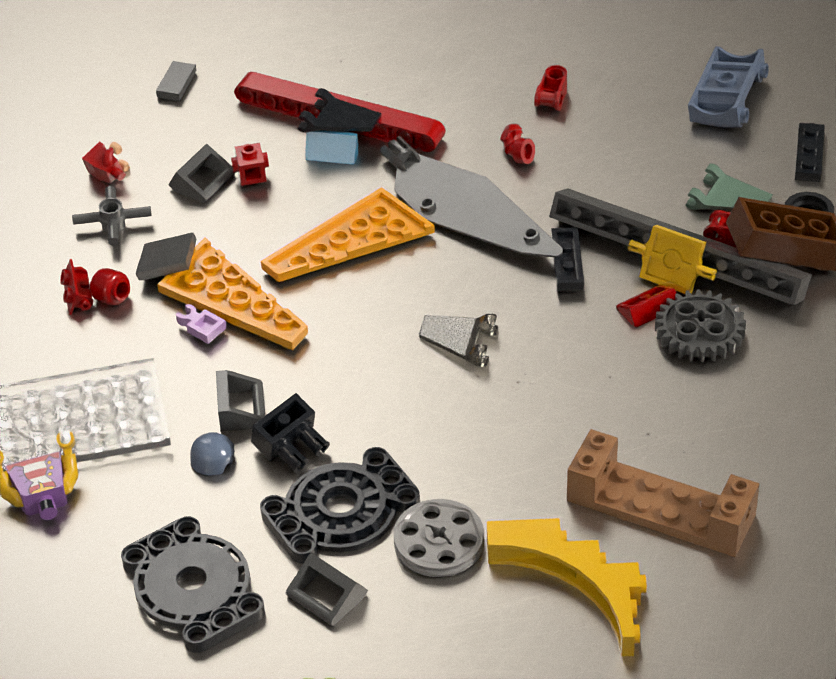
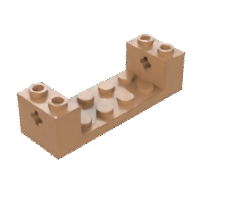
[567,429,760,557]

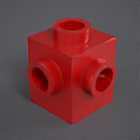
[231,143,269,186]

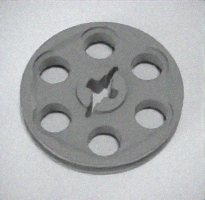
[393,499,484,577]

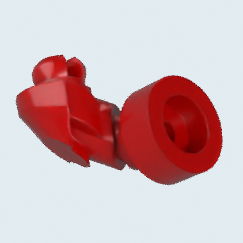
[500,124,535,164]

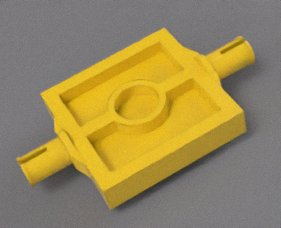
[628,225,717,294]

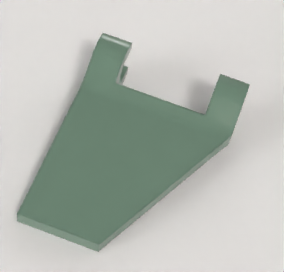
[685,163,773,211]

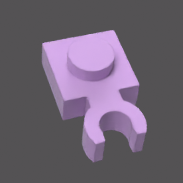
[176,304,226,344]

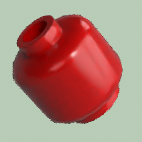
[90,268,130,305]

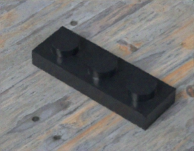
[795,123,825,182]
[551,227,584,291]

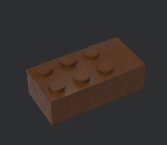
[726,197,836,271]

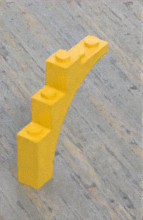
[487,518,647,657]

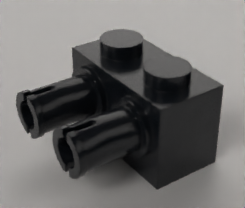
[251,393,330,473]

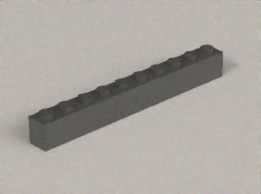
[549,188,812,305]

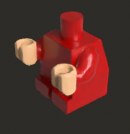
[82,141,130,183]

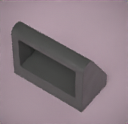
[168,143,235,203]
[216,370,265,432]
[285,552,368,626]

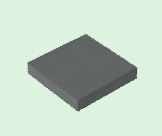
[135,232,197,281]

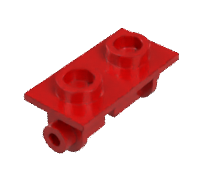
[60,259,93,315]

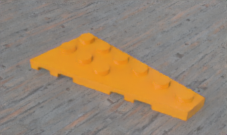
[261,187,435,282]
[157,237,308,350]

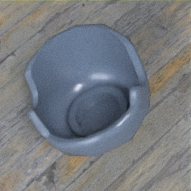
[190,432,235,475]

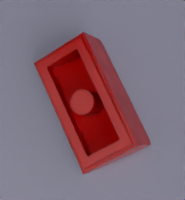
[616,285,676,327]

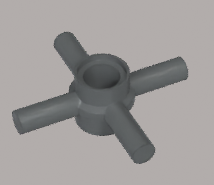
[72,186,152,246]

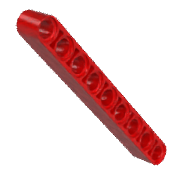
[234,71,446,152]

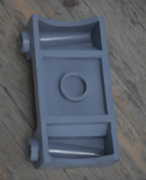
[688,46,769,128]

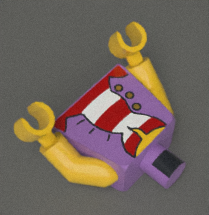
[0,431,78,520]

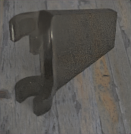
[419,313,498,367]

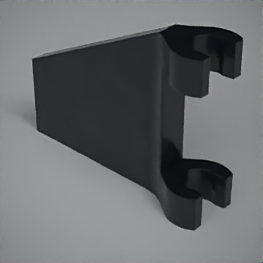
[298,88,382,133]

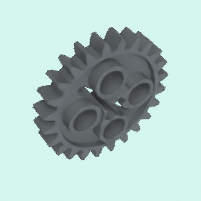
[655,290,746,362]

